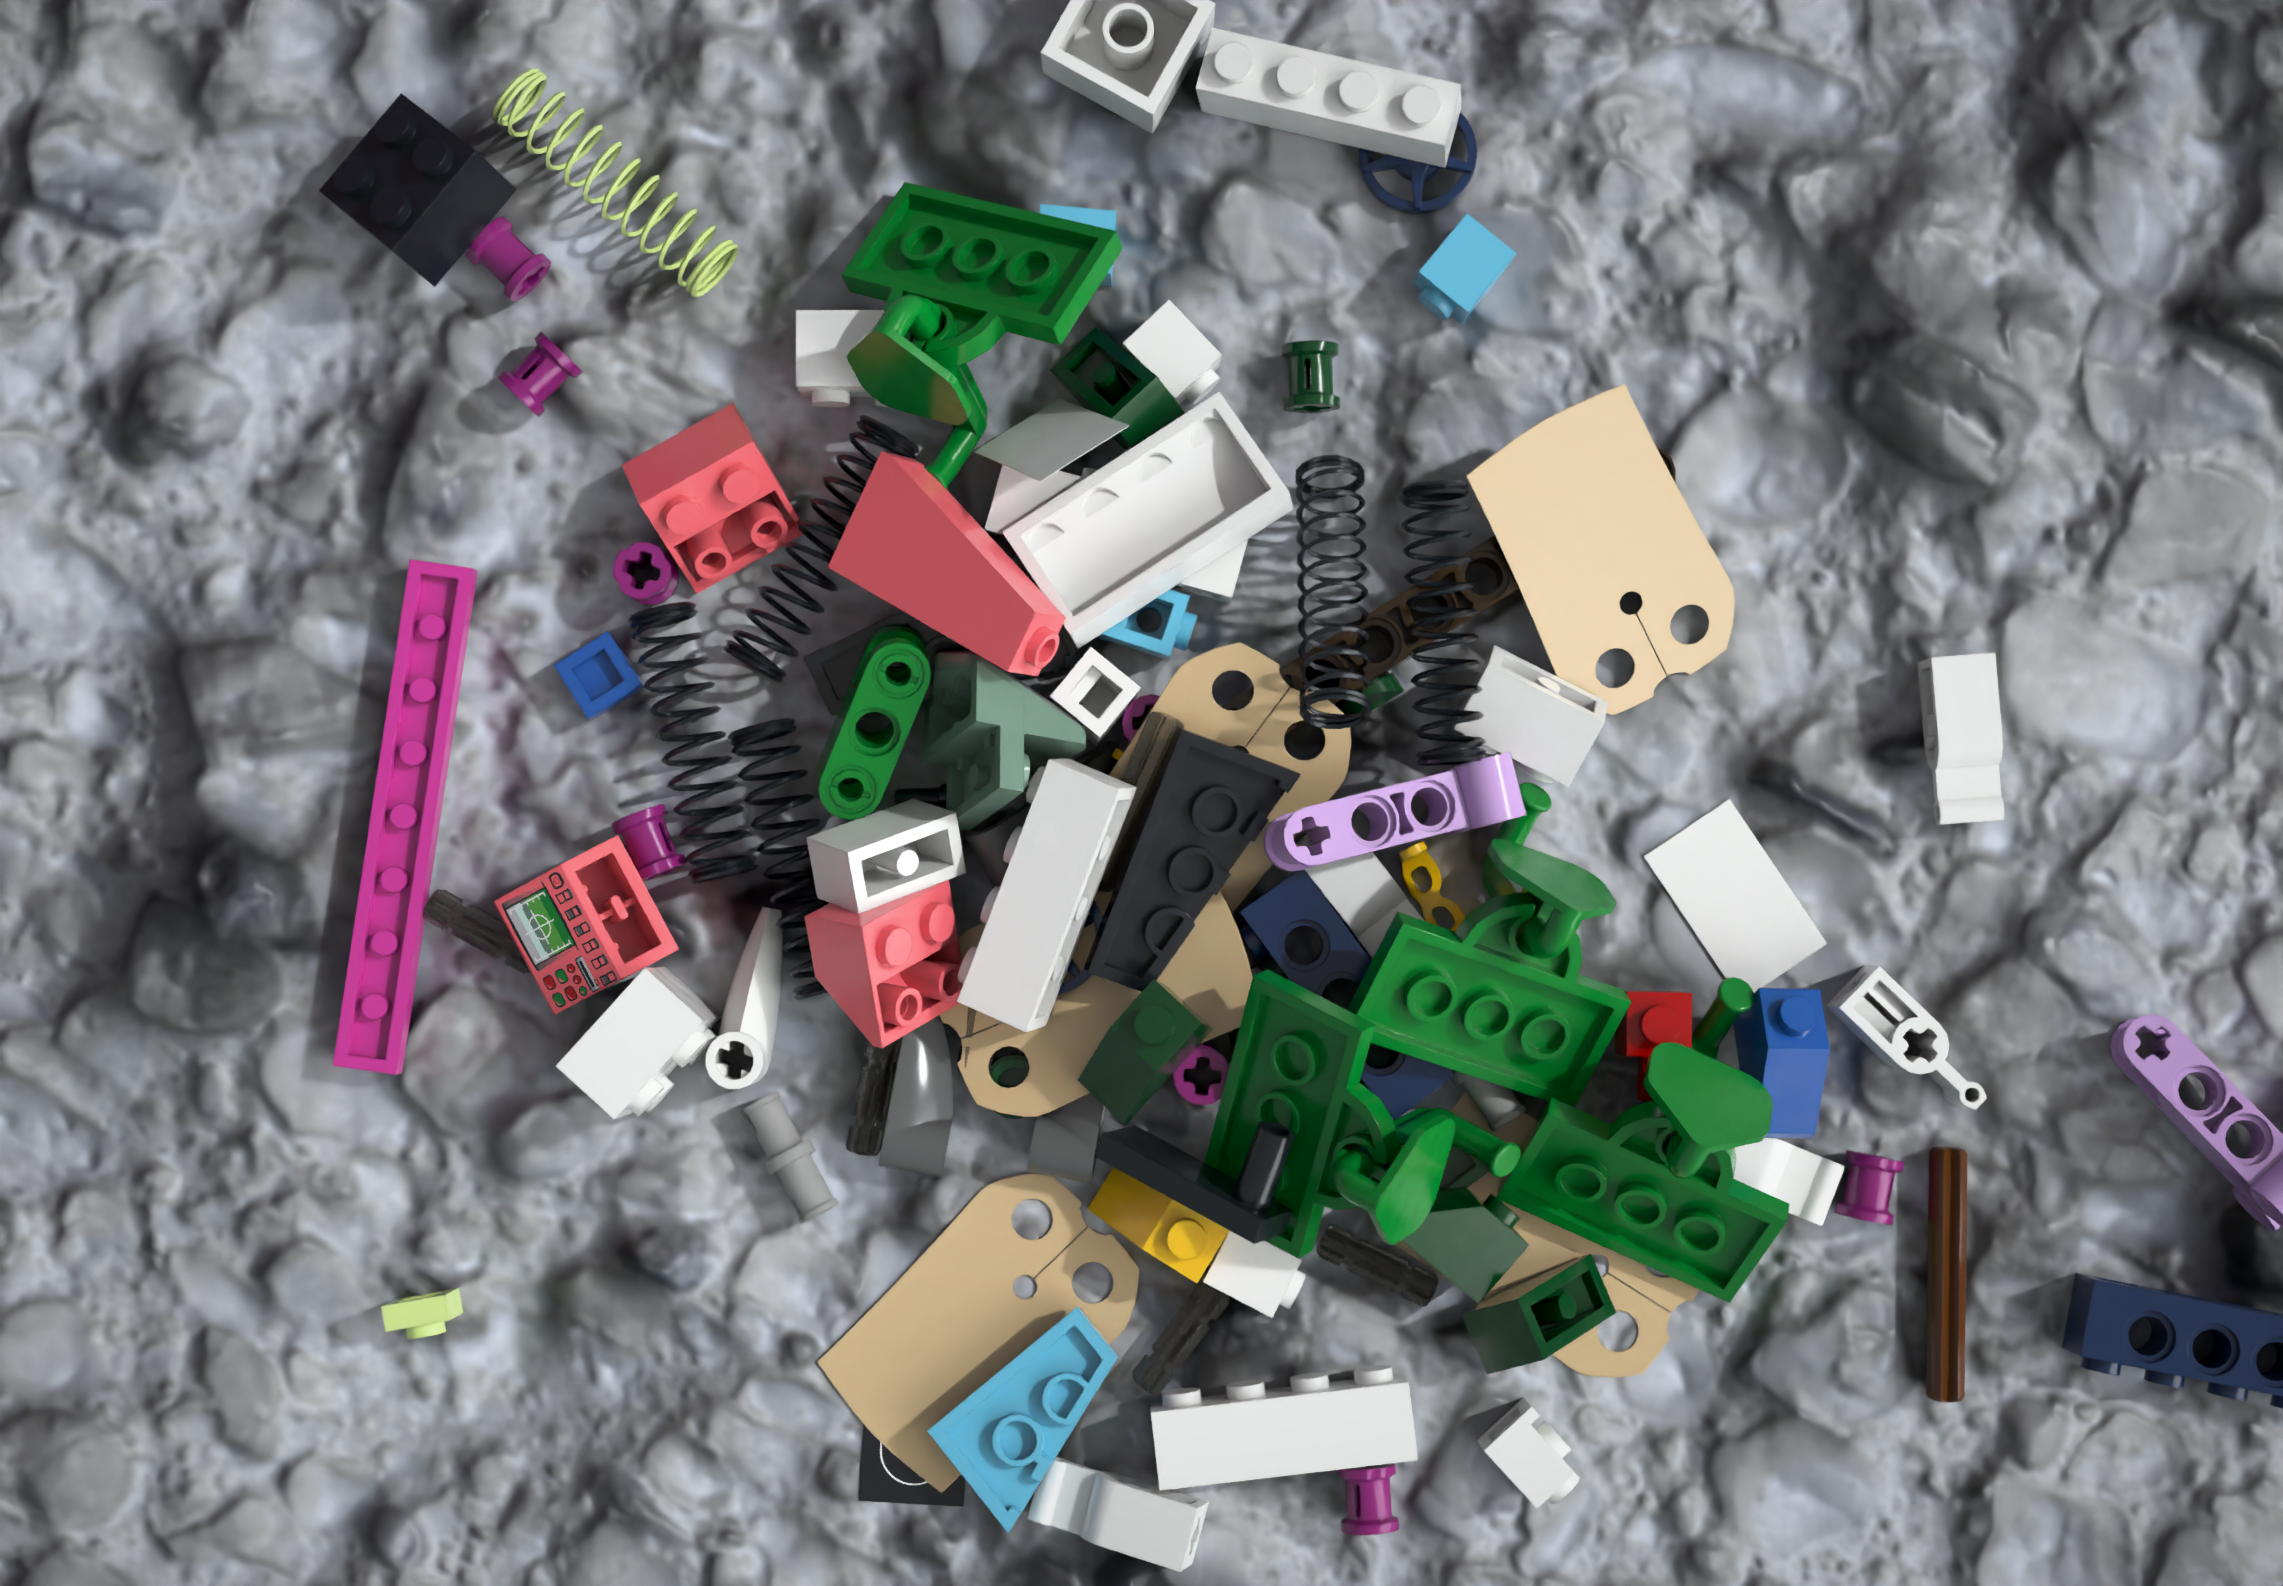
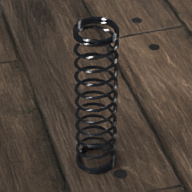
[723,415,919,683]
[1295,455,1371,729]
[1399,480,1487,766]
[628,602,758,884]
[727,718,829,1000]

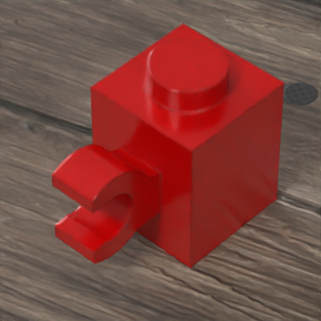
[1615,990,1692,1102]

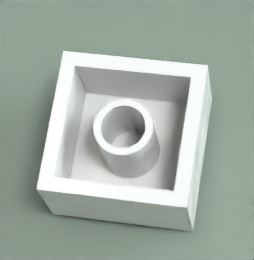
[1041,0,1216,134]
[556,966,721,1119]

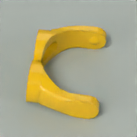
[1399,840,1465,931]

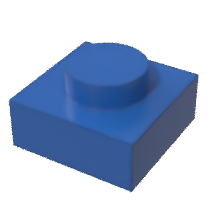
[554,631,644,720]

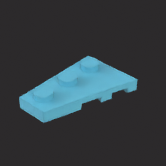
[927,1306,1119,1533]

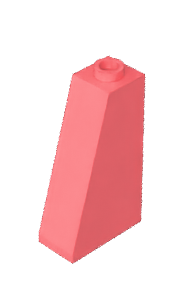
[828,451,1066,676]

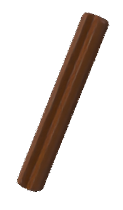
[1926,1146,1968,1403]

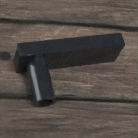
[1094,1121,1295,1244]

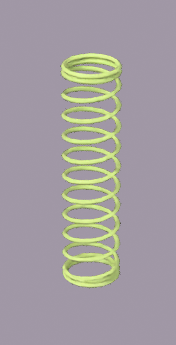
[493,68,738,297]

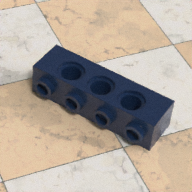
[1238,869,1455,1120]
[2062,1272,2283,1408]

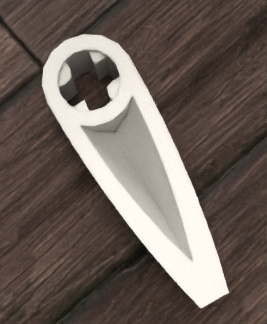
[705,907,782,1089]

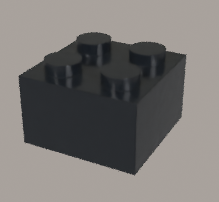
[319,93,517,287]

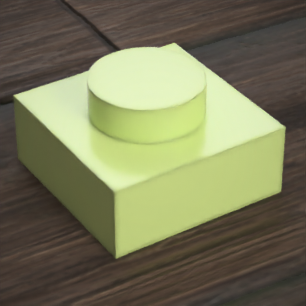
[381,1288,463,1339]

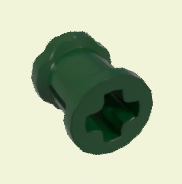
[1282,340,1340,413]

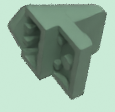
[923,651,1086,831]

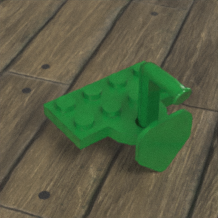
[841,182,1123,490]
[1347,782,1631,1107]
[1205,969,1521,1259]
[1496,977,1789,1303]

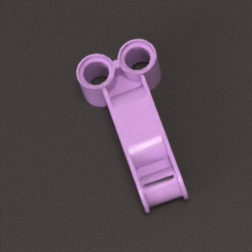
[1263,752,1527,871]
[2109,1014,2283,1232]

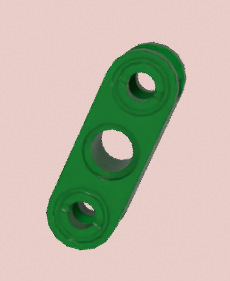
[817,625,931,820]

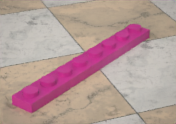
[333,559,478,1075]

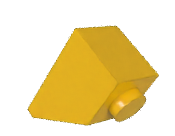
[1088,1167,1230,1283]

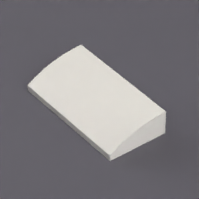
[1002,392,1294,649]

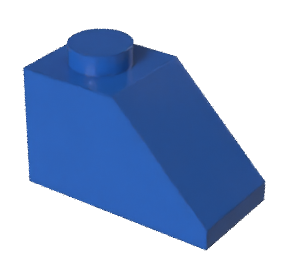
[1733,988,1830,1139]

